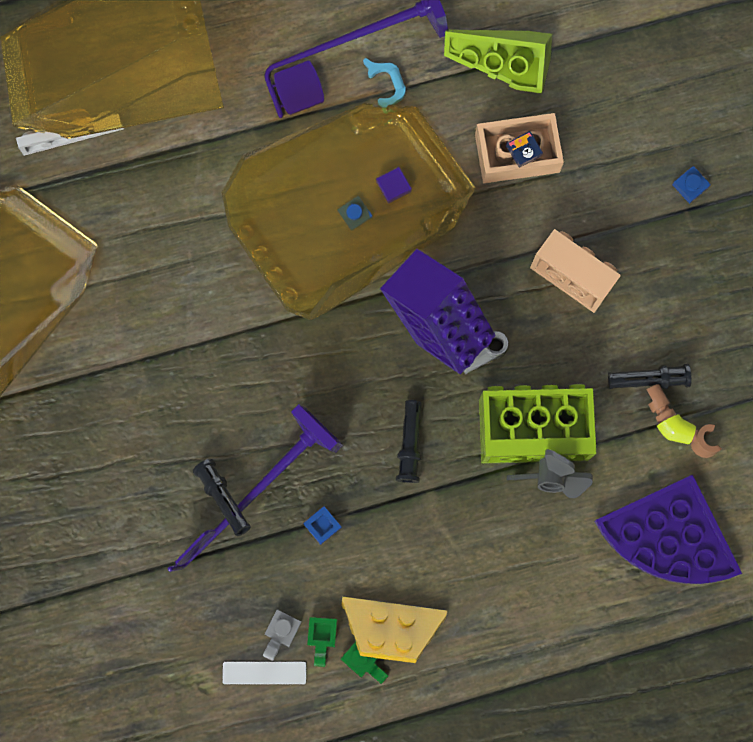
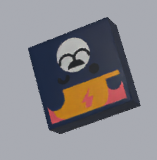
[506,131,543,168]

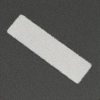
[223,662,306,684]

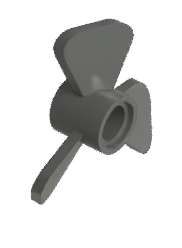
[506,449,593,498]

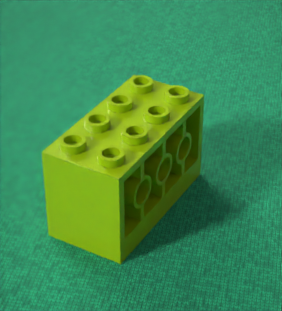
[479,384,596,463]

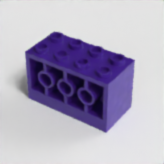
[380,249,496,375]

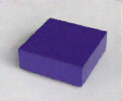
[376,167,412,203]

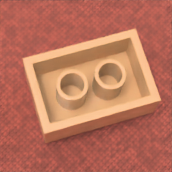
[475,113,564,184]
[530,229,621,313]

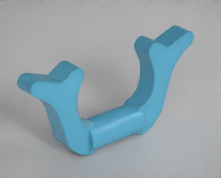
[363,58,406,118]

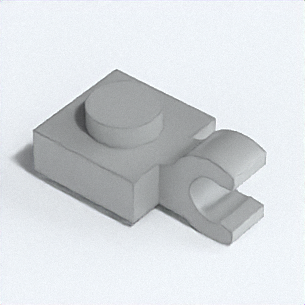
[263,610,302,661]

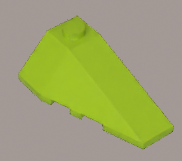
[444,30,552,93]

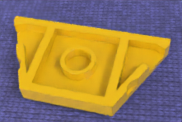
[342,597,447,663]

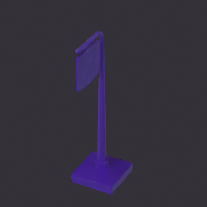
[264,0,448,118]
[168,404,343,572]

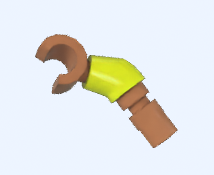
[646,384,722,458]

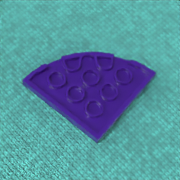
[594,475,742,584]

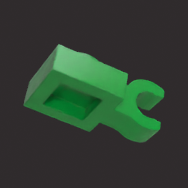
[307,617,337,667]
[340,641,388,685]

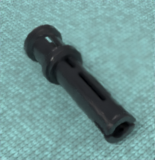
[608,364,692,389]
[396,400,422,483]
[193,459,251,536]

